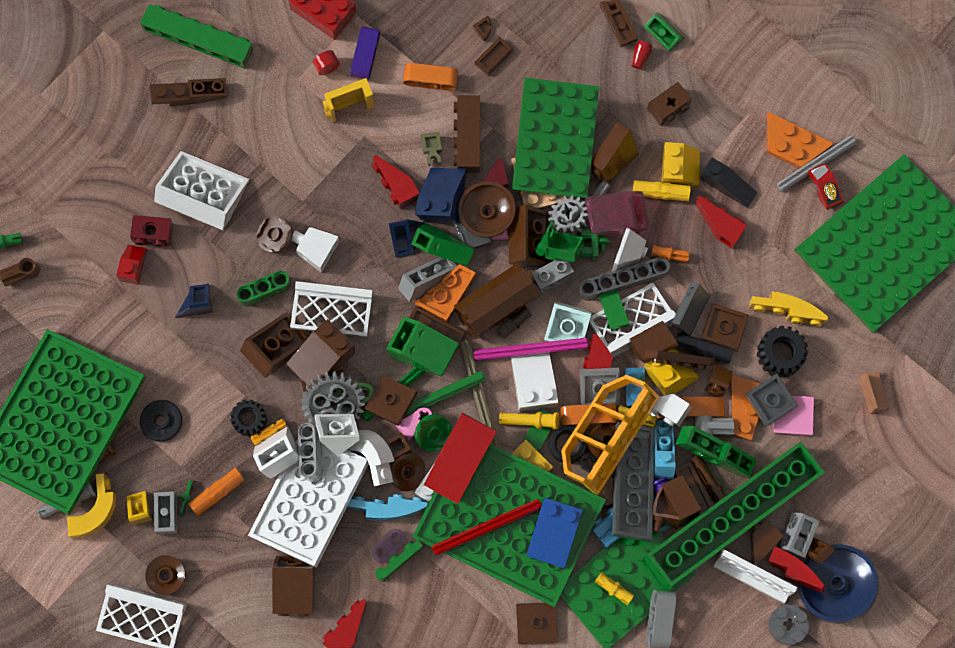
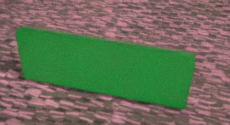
[643,13,684,52]

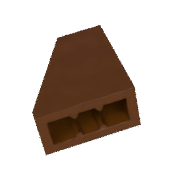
[591,122,639,183]

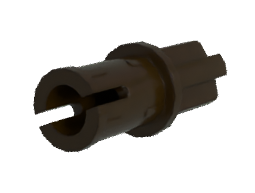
[497,307,532,338]

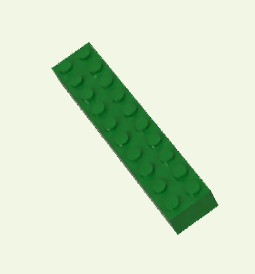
[643,441,825,590]

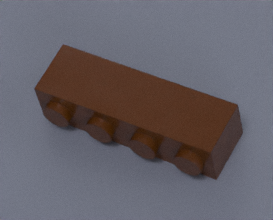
[454,95,480,173]

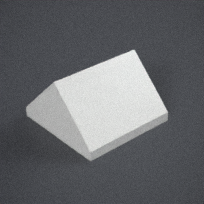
[314,414,360,456]

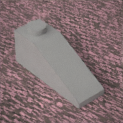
[398,257,457,302]

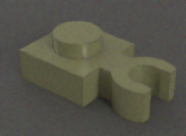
[421,132,442,166]

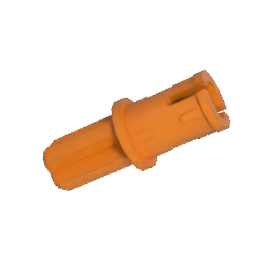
[651,245,690,262]

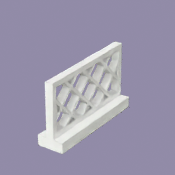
[290,281,373,338]
[589,283,676,359]
[713,549,797,604]
[96,583,187,648]

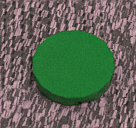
[414,414,452,452]

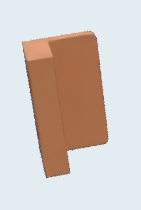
[859,372,890,414]

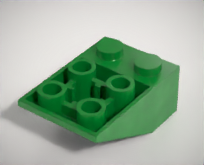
[386,316,459,377]

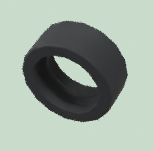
[549,425,587,463]

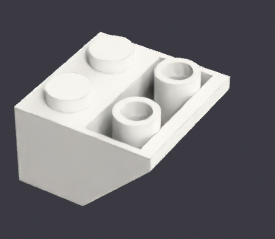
[253,427,299,479]

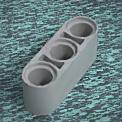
[298,423,323,483]
[646,590,676,648]

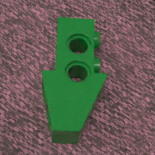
[675,426,757,477]

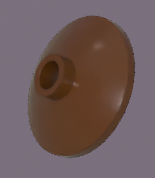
[390,453,425,492]
[145,555,185,595]

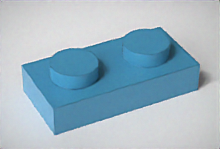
[625,368,645,407]

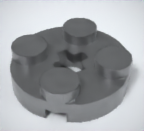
[768,605,809,645]

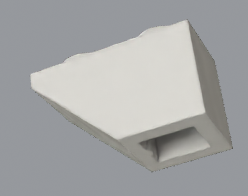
[650,394,692,427]

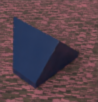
[389,219,425,258]
[175,284,213,318]

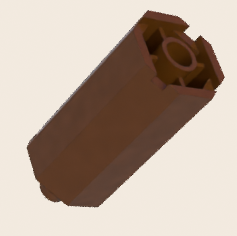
[454,263,542,340]

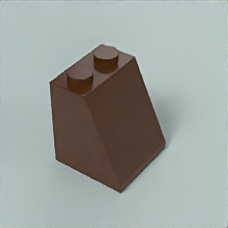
[272,556,315,617]

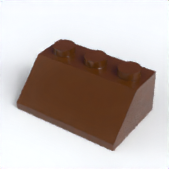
[509,204,552,268]

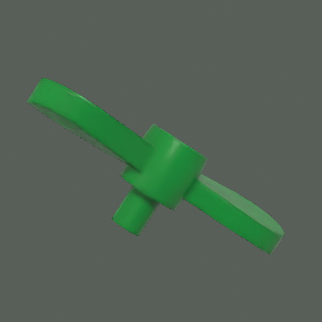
[177,479,193,516]

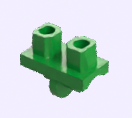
[580,223,611,262]

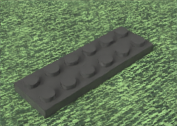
[612,422,655,542]

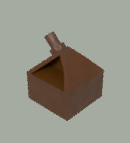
[652,475,701,533]

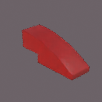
[769,546,825,594]

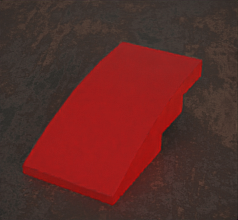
[424,413,497,504]

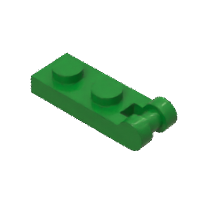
[375,540,423,582]

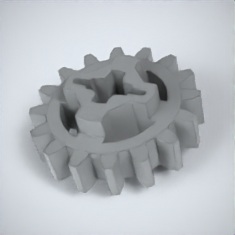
[548,195,590,235]

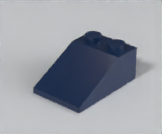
[415,168,467,224]

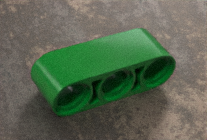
[236,271,291,307]

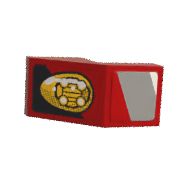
[808,163,844,210]

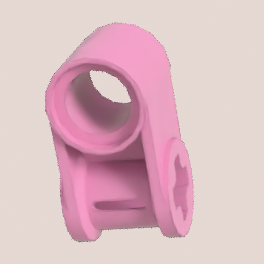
[396,408,432,442]

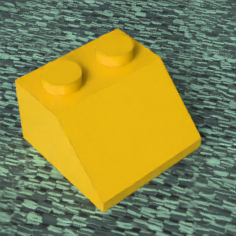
[662,142,700,187]
[644,350,699,396]

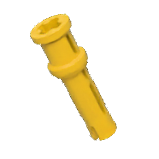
[499,412,559,430]

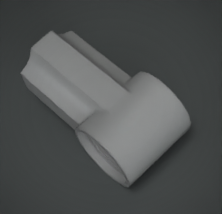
[695,415,734,436]

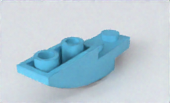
[347,494,428,521]

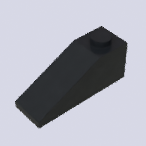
[700,157,758,208]

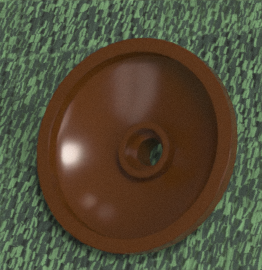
[458,181,516,238]

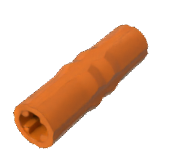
[188,468,245,516]

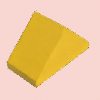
[126,491,153,525]

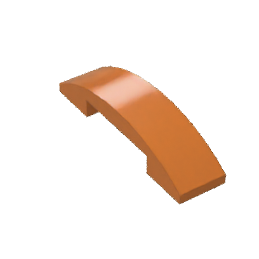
[650,397,725,420]

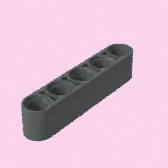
[579,257,670,301]

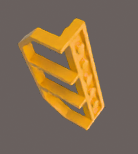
[561,375,660,495]

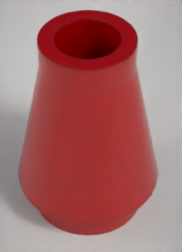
[631,41,652,70]

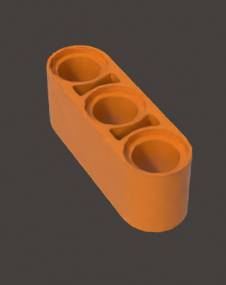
[403,63,458,91]
[560,404,617,427]

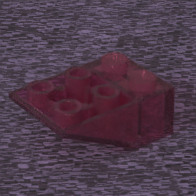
[585,191,650,235]

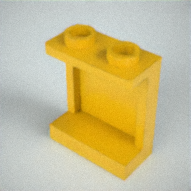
[322,78,375,122]

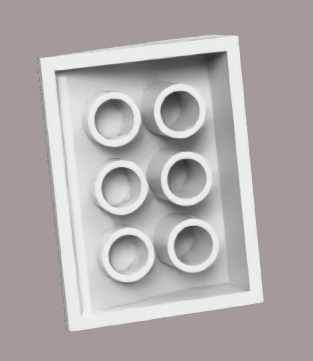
[154,151,249,230]

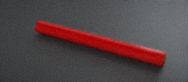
[432,499,542,555]

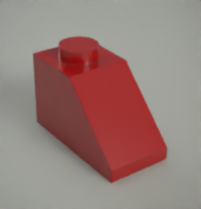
[116,245,147,285]

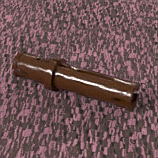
[689,456,726,503]

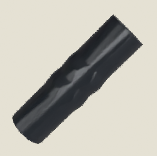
[675,332,734,364]

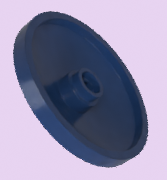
[798,544,879,624]

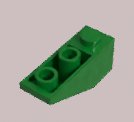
[411,223,475,266]

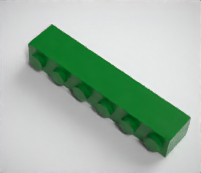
[140,4,253,69]

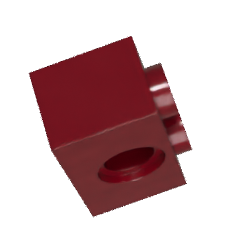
[130,215,173,247]

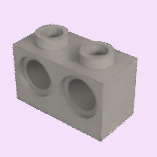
[532,259,574,294]
[778,512,819,558]

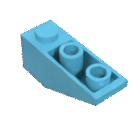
[654,420,676,481]

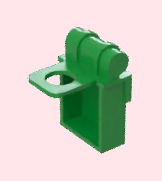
[536,220,583,263]

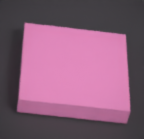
[773,396,814,436]

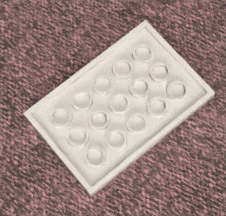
[248,434,369,568]

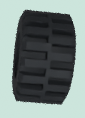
[757,326,808,378]

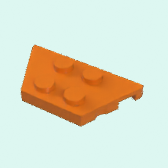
[766,112,833,169]

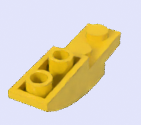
[749,291,828,327]

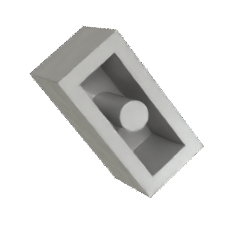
[154,492,178,535]

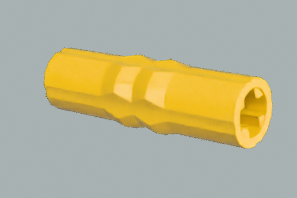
[632,180,690,202]

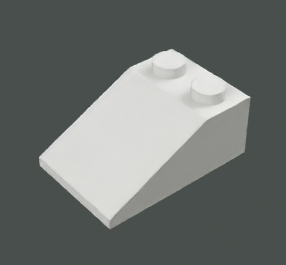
[511,353,558,412]

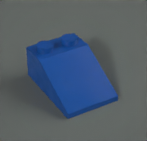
[526,498,583,568]

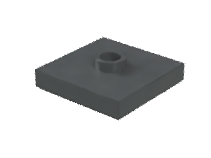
[744,374,798,427]

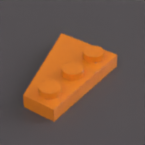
[414,264,476,322]
[730,375,760,442]

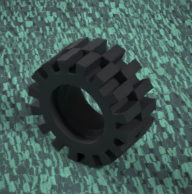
[230,399,267,437]

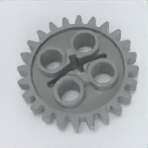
[301,371,365,428]

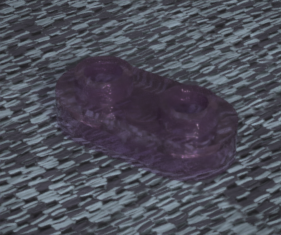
[372,529,405,563]

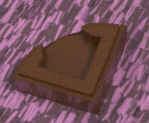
[473,16,491,41]

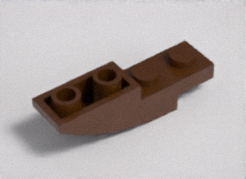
[150,78,228,106]

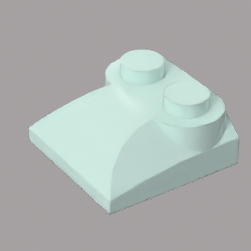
[544,302,592,350]

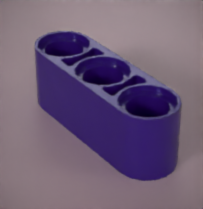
[350,26,380,80]

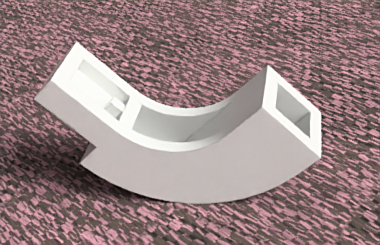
[347,430,394,486]

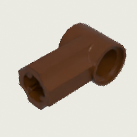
[0,258,40,287]

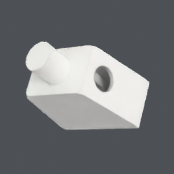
[291,227,339,272]

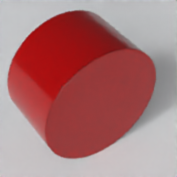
[312,50,340,76]

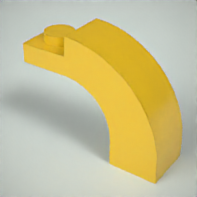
[67,473,116,539]

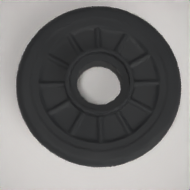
[140,400,182,442]

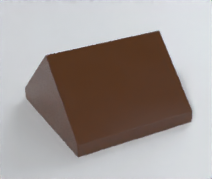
[629,321,678,364]

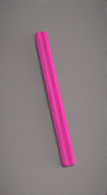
[474,338,588,361]

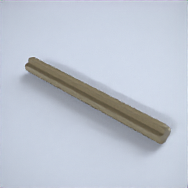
[460,340,499,448]

